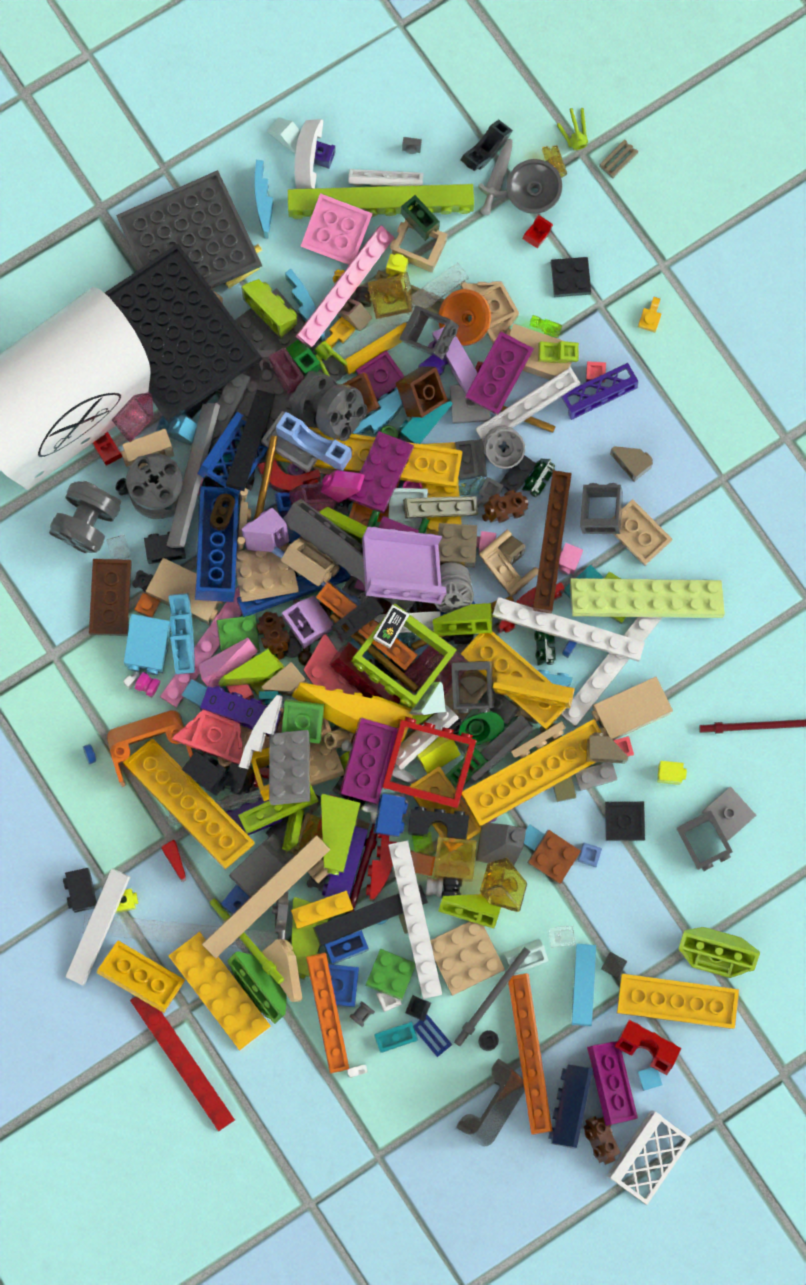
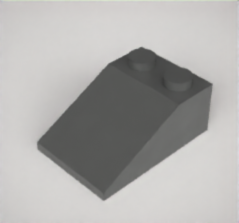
[229,834,295,897]

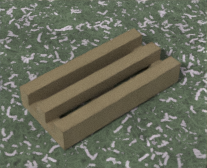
[599,139,638,178]

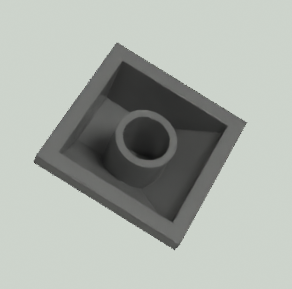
[476,823,526,869]

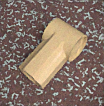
[324,727,355,750]

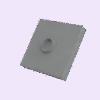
[450,385,490,424]
[701,786,757,841]

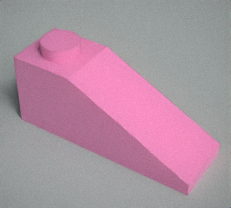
[198,638,258,688]

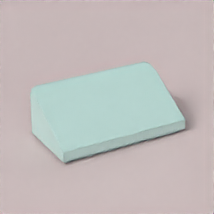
[504,939,549,974]

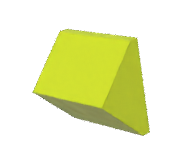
[416,736,461,774]

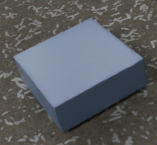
[578,843,602,867]

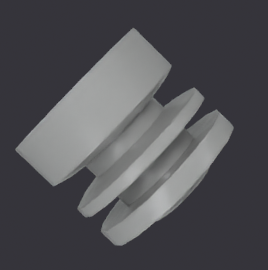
[483,425,525,469]
[435,562,474,613]

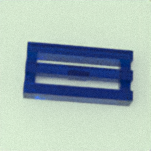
[413,1014,452,1057]

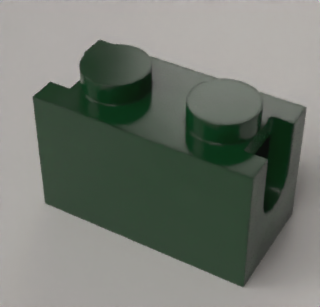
[401,195,440,241]

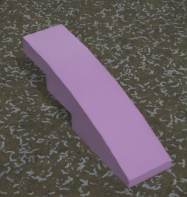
[432,327,477,394]

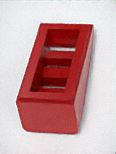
[161,839,186,882]

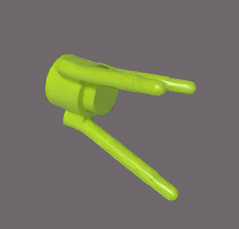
[557,108,588,151]
[314,341,355,376]

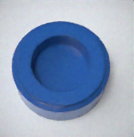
[562,641,577,658]
[83,744,96,764]

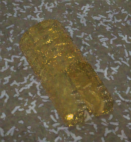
[542,145,567,178]

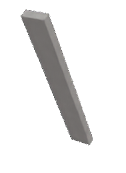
[167,403,220,548]

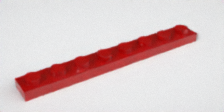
[130,996,235,1131]

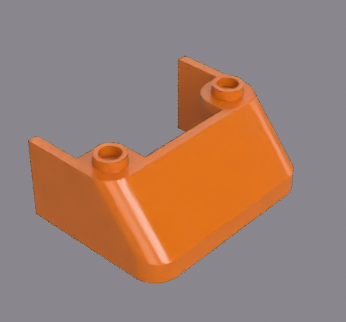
[107,710,193,787]

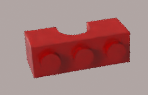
[615,1020,682,1075]

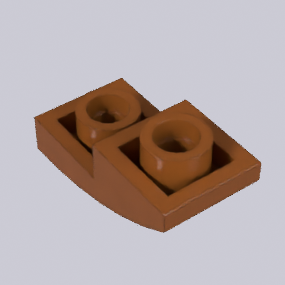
[410,850,436,876]

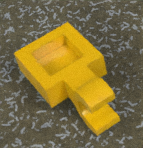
[638,297,661,333]
[326,317,356,348]

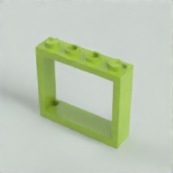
[351,604,457,708]

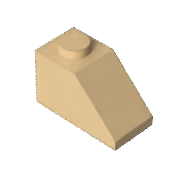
[262,662,309,696]

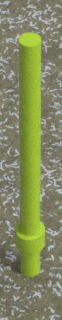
[210,898,284,984]

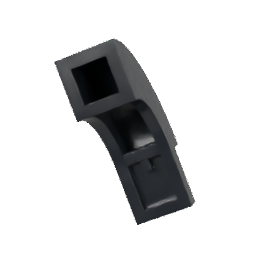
[460,119,513,171]

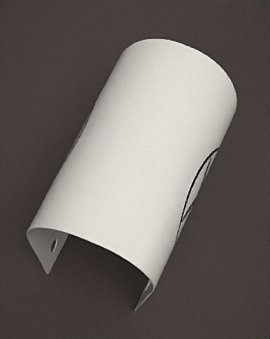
[0,287,150,490]

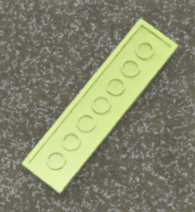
[570,578,725,618]

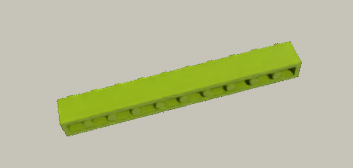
[288,184,474,219]

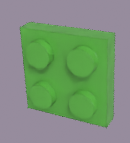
[216,615,260,653]
[282,699,324,744]
[365,949,415,1001]

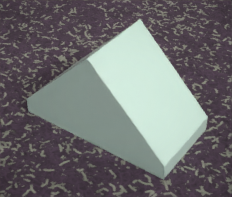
[267,118,300,153]
[410,682,446,715]

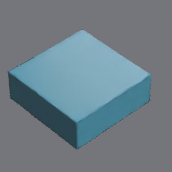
[524,824,544,851]
[637,1067,663,1091]

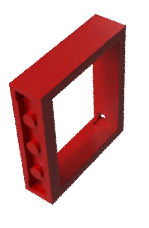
[382,717,476,808]

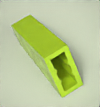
[321,794,360,876]
[292,897,329,980]

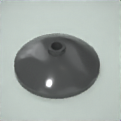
[507,159,562,214]

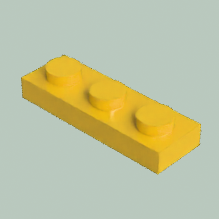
[291,891,353,929]

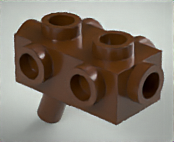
[482,490,528,523]
[256,612,290,660]
[583,1116,621,1165]

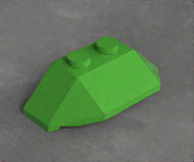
[227,951,287,1024]

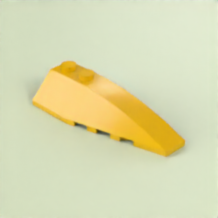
[292,682,413,743]

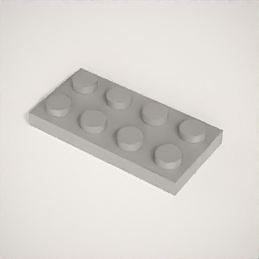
[269,730,310,805]

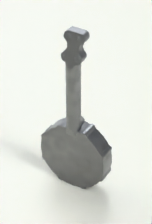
[272,891,289,940]

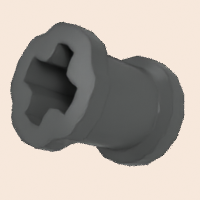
[349,1001,375,1027]

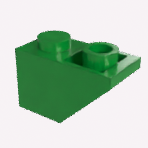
[283,340,321,378]

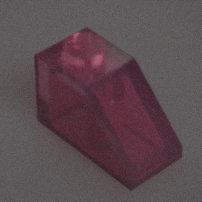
[269,347,304,395]

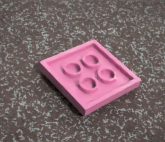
[301,193,373,265]

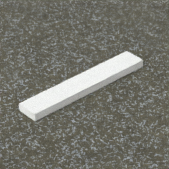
[475,367,581,441]
[66,869,130,985]

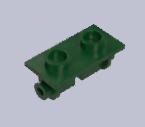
[522,458,555,497]
[534,630,556,666]

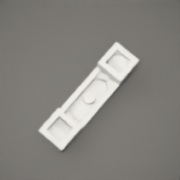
[295,119,323,189]

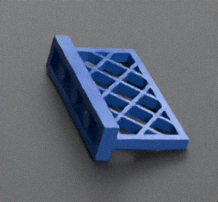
[197,412,268,495]

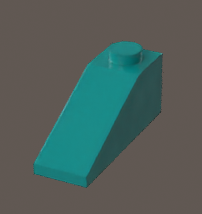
[399,401,453,444]

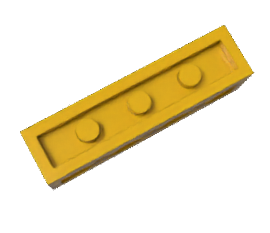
[493,673,575,708]

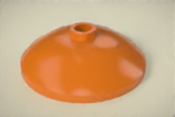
[439,289,491,346]

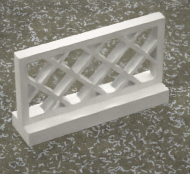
[606,1110,691,1205]

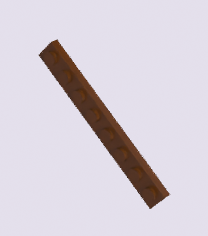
[533,470,572,614]

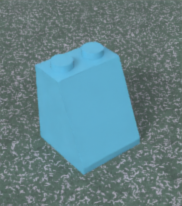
[124,614,172,675]

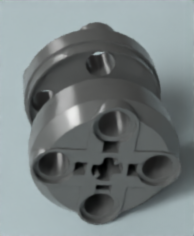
[289,371,367,441]
[126,453,183,519]
[49,481,121,553]

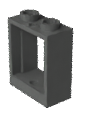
[400,306,459,360]
[580,483,623,534]
[452,661,494,713]
[676,810,733,872]

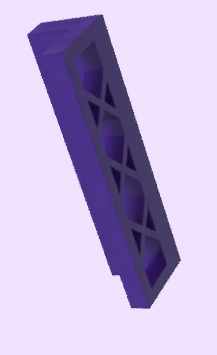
[561,363,638,420]

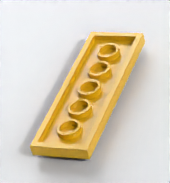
[460,631,566,730]
[168,932,271,1051]
[617,974,739,1029]

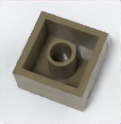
[438,523,477,568]

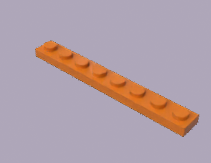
[508,973,552,1135]

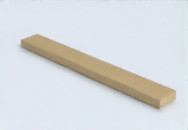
[202,835,330,958]

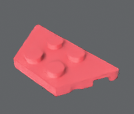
[303,634,364,697]
[173,709,243,765]

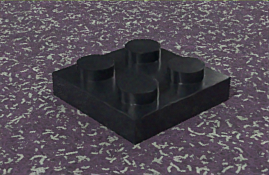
[550,257,591,297]
[605,801,645,841]

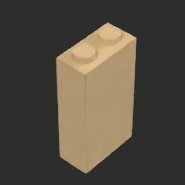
[506,324,572,380]
[146,558,224,625]
[591,677,673,740]

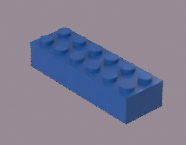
[195,486,239,602]

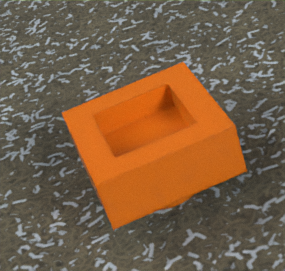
[134,593,160,618]

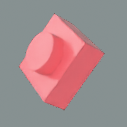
[586,361,606,383]
[613,736,634,757]

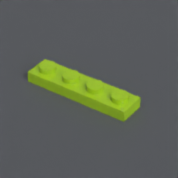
[238,784,318,834]

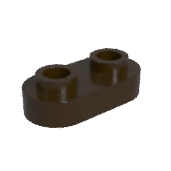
[210,494,235,531]

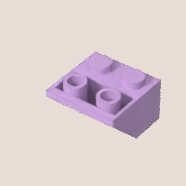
[242,508,289,552]
[282,596,334,648]

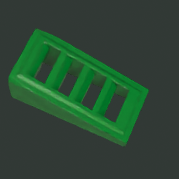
[445,748,488,787]

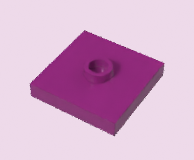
[355,350,405,401]

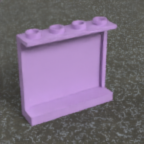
[362,527,446,604]

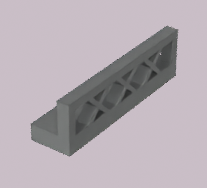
[469,715,535,781]

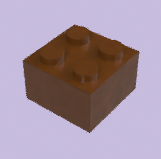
[395,366,448,418]

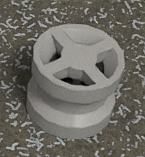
[426,877,443,898]

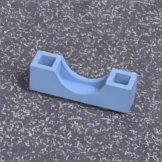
[276,412,352,471]

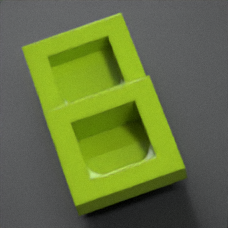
[538,341,579,363]

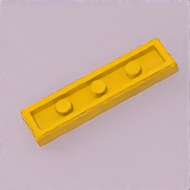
[344,322,407,375]

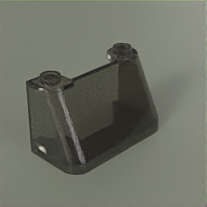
[455,1059,525,1146]

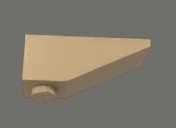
[262,939,302,1002]

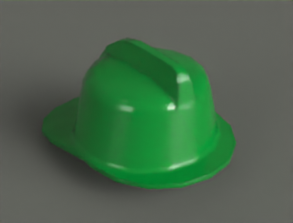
[459,711,504,746]

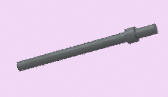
[454,947,531,1046]

